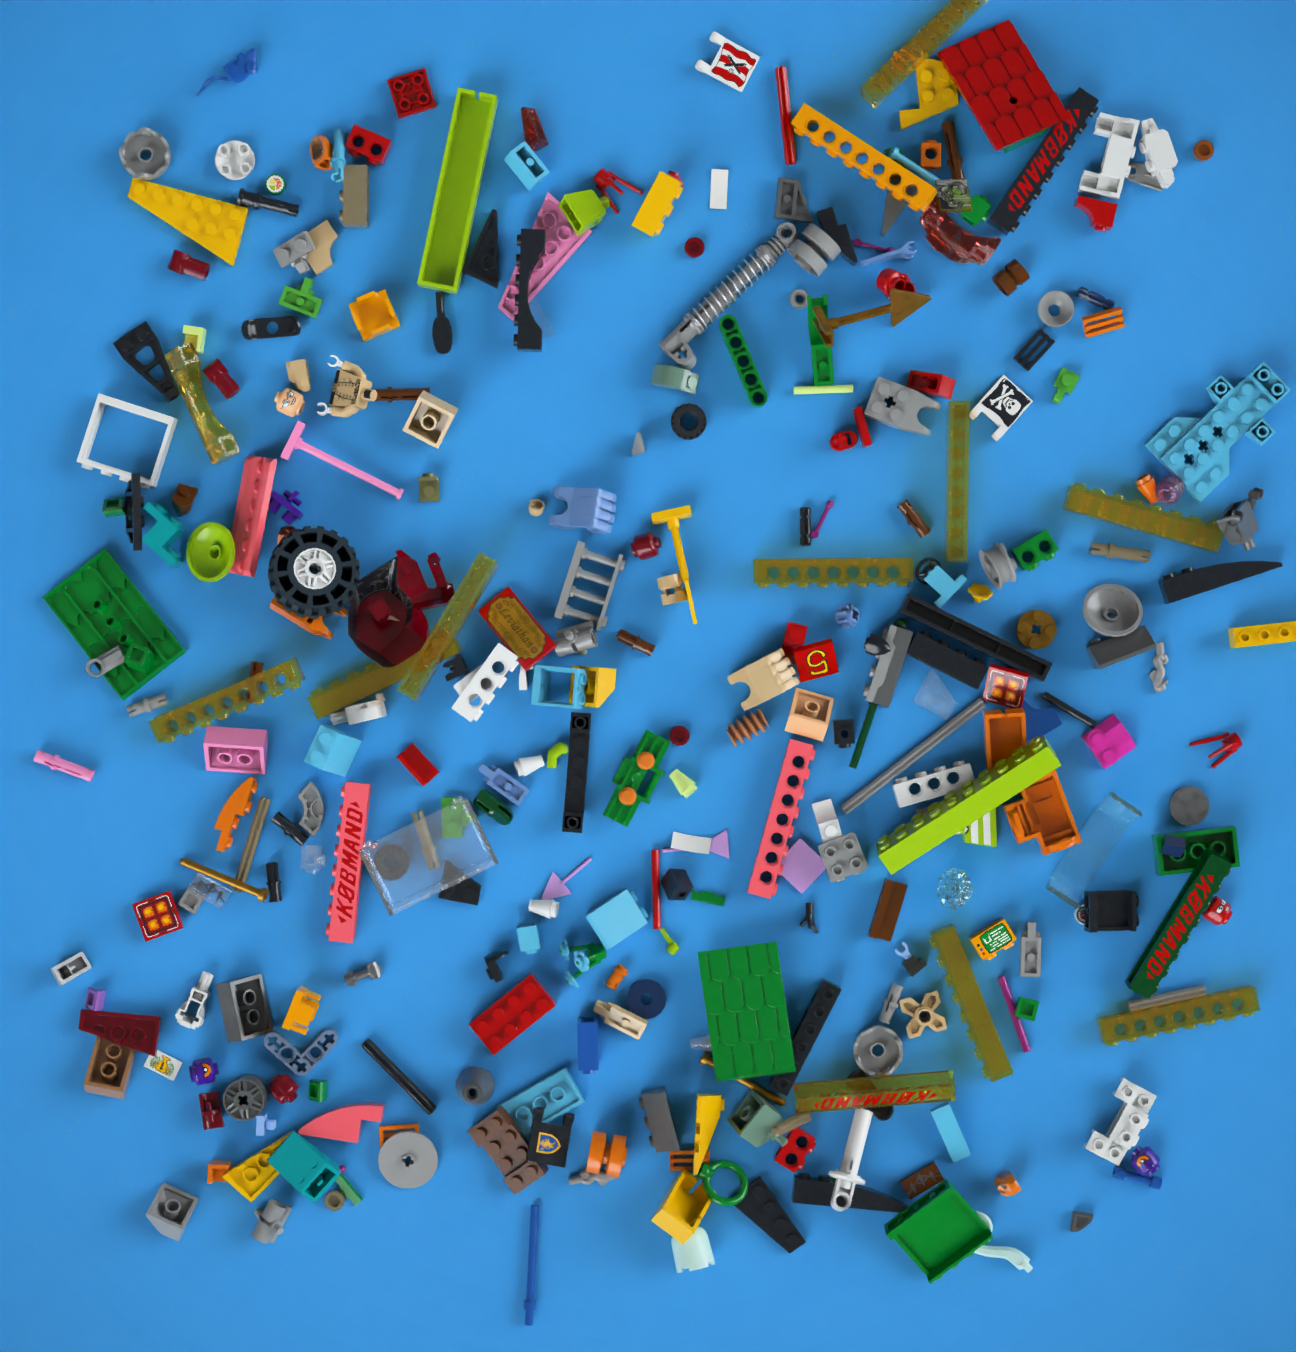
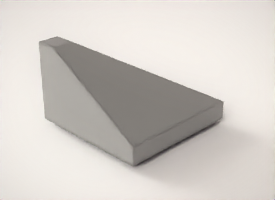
[632,432,645,456]

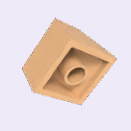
[784,688,834,742]

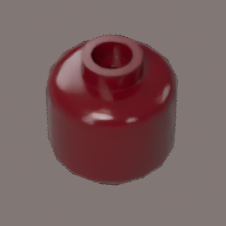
[631,532,662,560]
[269,1074,299,1104]

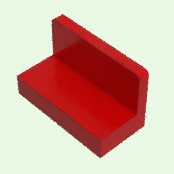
[397,743,439,786]

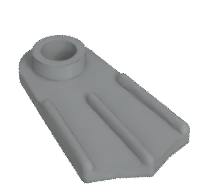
[1125,162,1162,192]

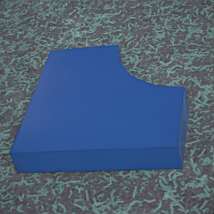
[1022,700,1062,745]

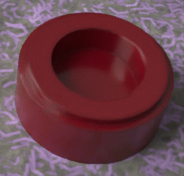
[685,237,704,258]
[670,726,690,746]

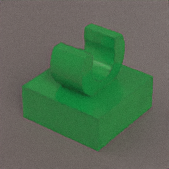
[1014,996,1039,1021]

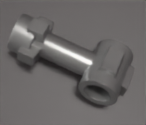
[344,961,382,987]

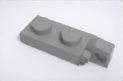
[1019,921,1042,977]

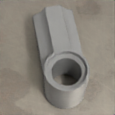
[86,646,125,678]

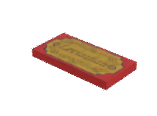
[478,586,557,671]

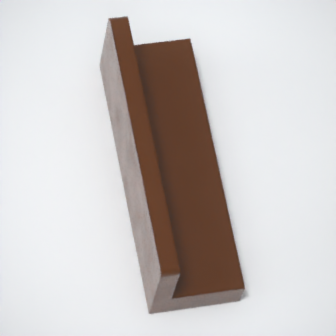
[868,878,908,942]

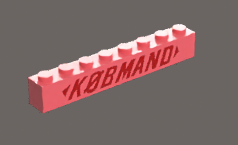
[326,781,371,943]

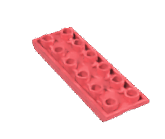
[229,455,277,577]

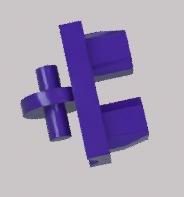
[269,490,303,525]

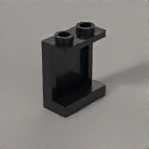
[1084,890,1139,933]

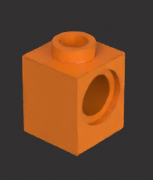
[919,140,941,171]

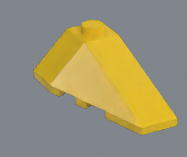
[693,1093,725,1175]

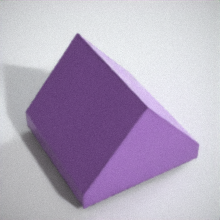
[85,987,106,1011]

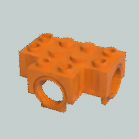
[1002,770,1082,856]

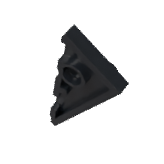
[462,209,498,289]

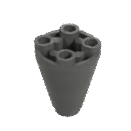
[455,1066,495,1106]

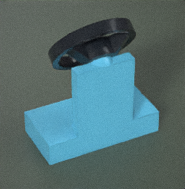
[915,557,968,608]

